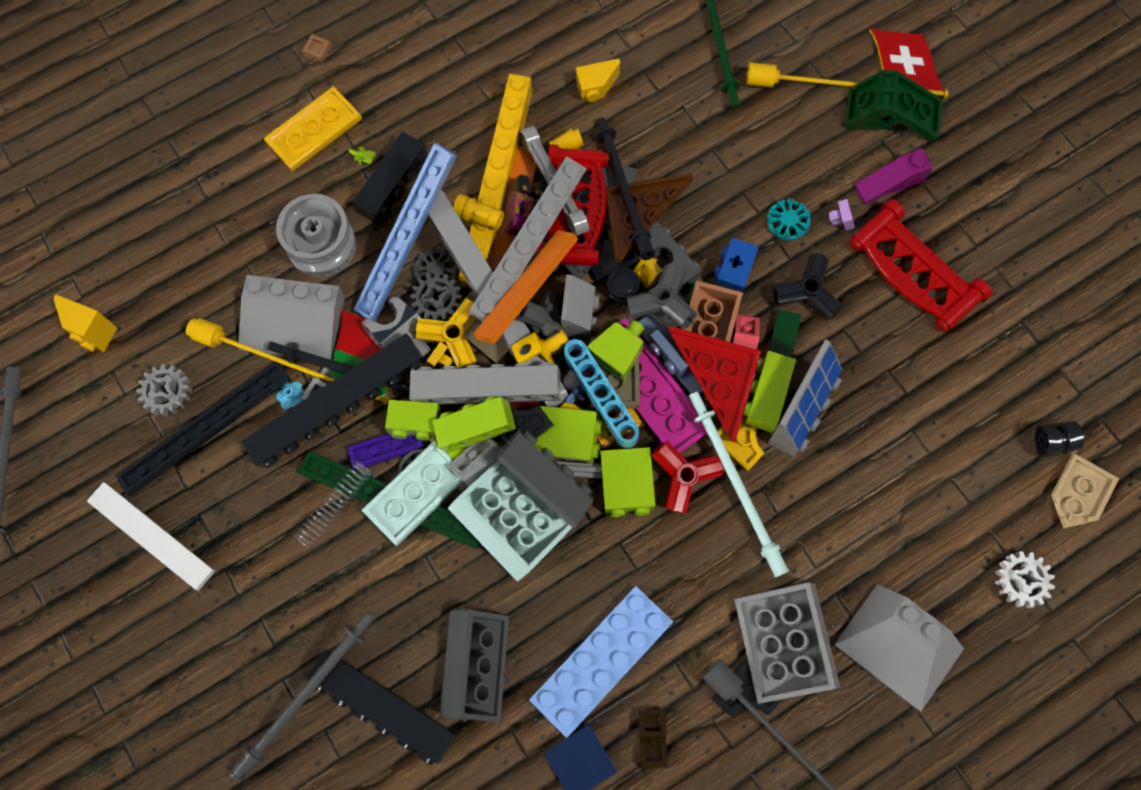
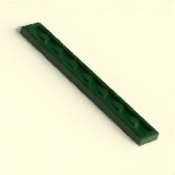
[297,451,480,550]

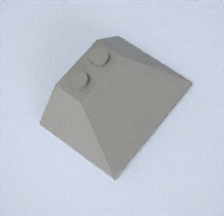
[833,584,964,712]

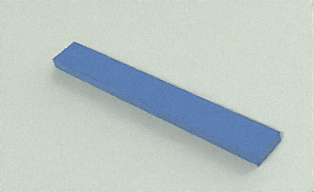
[353,143,458,322]

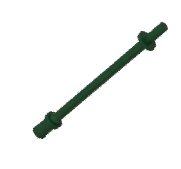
[706,0,741,109]

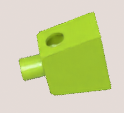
[587,320,644,382]

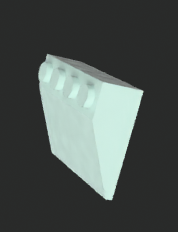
[448,461,572,582]

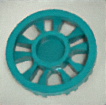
[767,198,811,241]

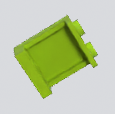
[536,406,603,464]
[600,447,655,517]

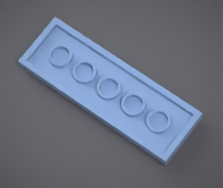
[529,586,673,738]

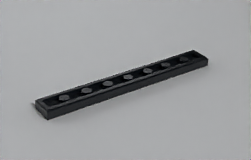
[115,362,292,497]

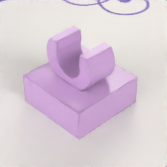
[829,199,855,231]

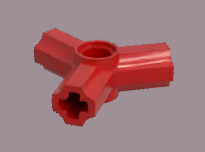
[651,440,723,514]

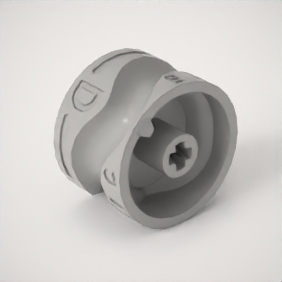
[276,194,357,278]

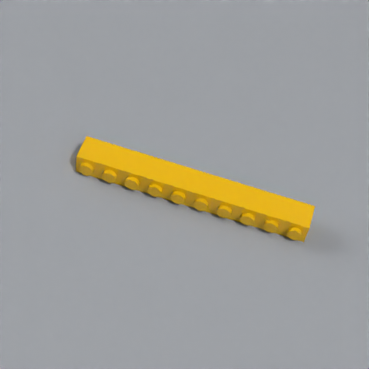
[459,74,532,289]

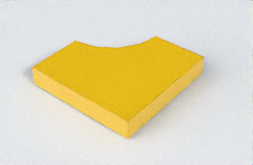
[717,415,764,472]

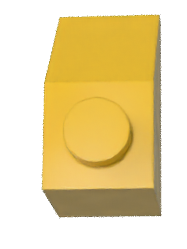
[576,59,620,102]

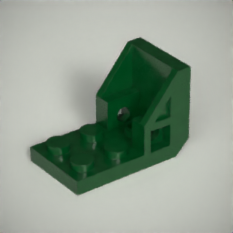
[845,70,943,141]

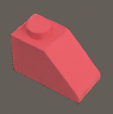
[731,314,760,350]

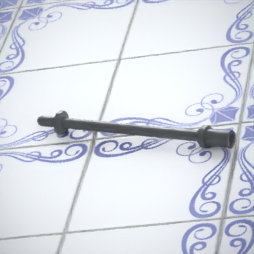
[0,367,22,535]
[229,612,374,782]

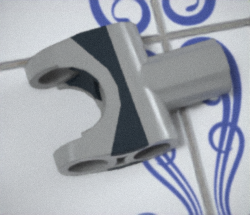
[362,296,433,364]

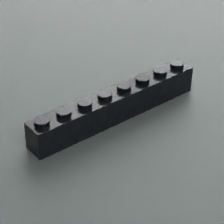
[240,333,426,468]

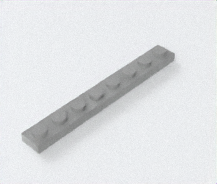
[469,156,586,322]

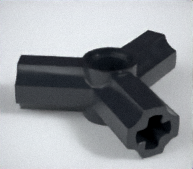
[773,253,843,321]

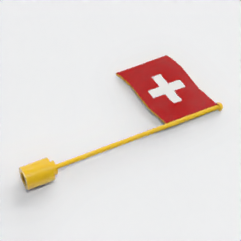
[746,29,949,98]

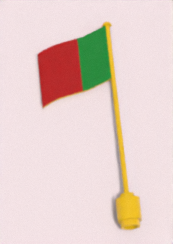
[186,310,390,405]

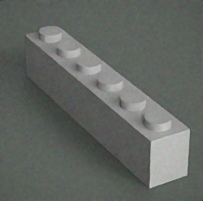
[410,362,560,405]

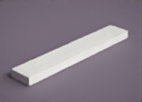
[87,482,215,591]

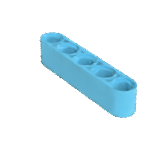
[564,339,639,448]

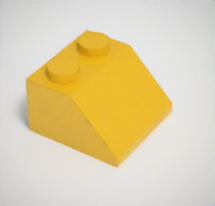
[53,295,117,352]

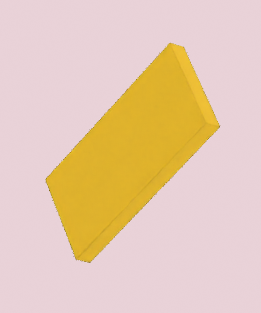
[264,86,362,172]

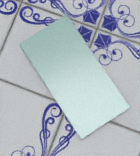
[362,441,463,546]

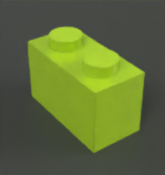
[385,400,441,441]

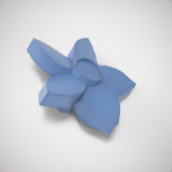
[566,386,586,404]

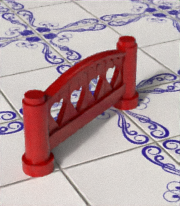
[536,144,609,266]
[849,199,993,332]

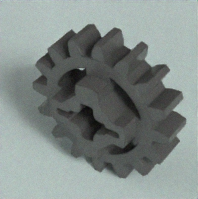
[410,272,463,321]

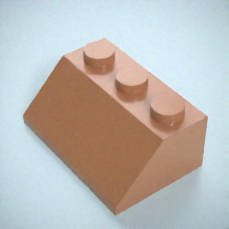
[683,280,743,342]

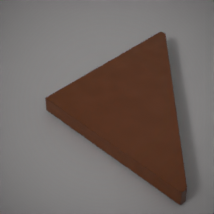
[606,173,693,264]

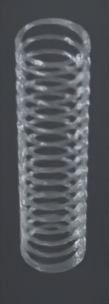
[294,460,372,548]

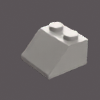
[561,275,599,339]

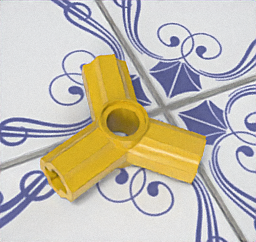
[415,298,477,369]

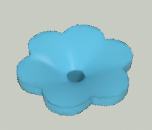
[276,382,305,410]

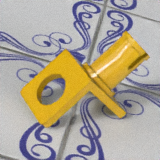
[511,330,569,365]

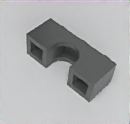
[635,221,701,296]

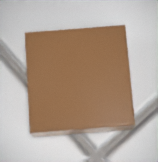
[302,34,332,63]

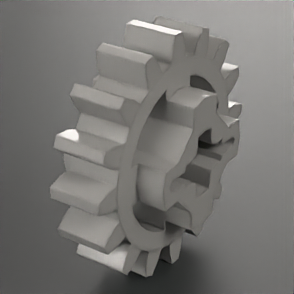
[136,364,192,417]

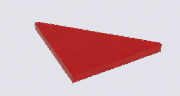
[668,326,761,442]

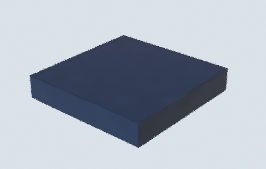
[544,724,617,790]

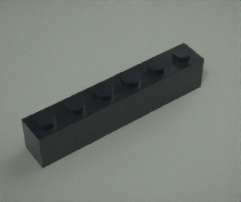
[306,650,458,766]

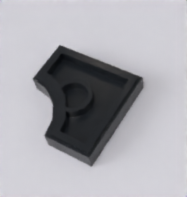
[578,233,640,283]
[499,405,555,444]
[711,659,782,717]

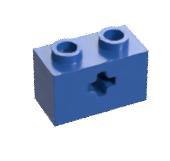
[713,238,759,292]

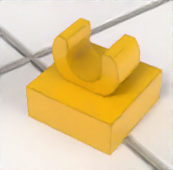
[633,258,664,289]
[424,341,453,368]

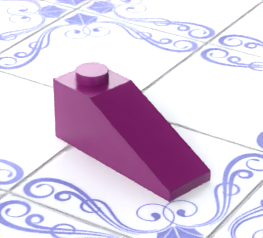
[854,148,933,204]

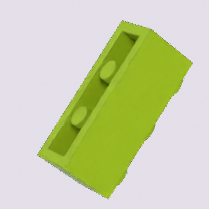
[743,351,796,433]
[432,396,516,453]

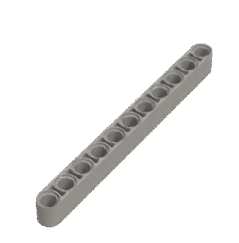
[427,189,569,407]

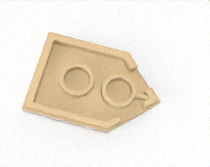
[1051,453,1119,529]

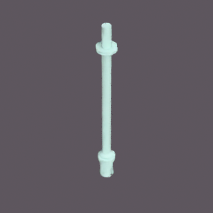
[689,392,789,577]

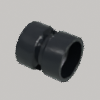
[1035,421,1084,457]

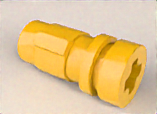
[453,194,504,229]

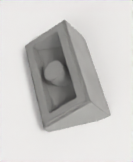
[448,438,501,487]

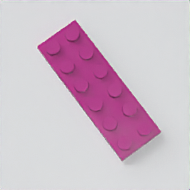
[587,318,708,454]

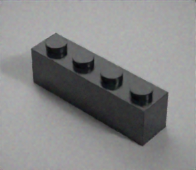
[352,132,428,225]

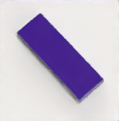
[347,433,425,471]

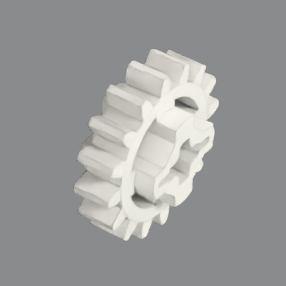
[995,551,1055,609]

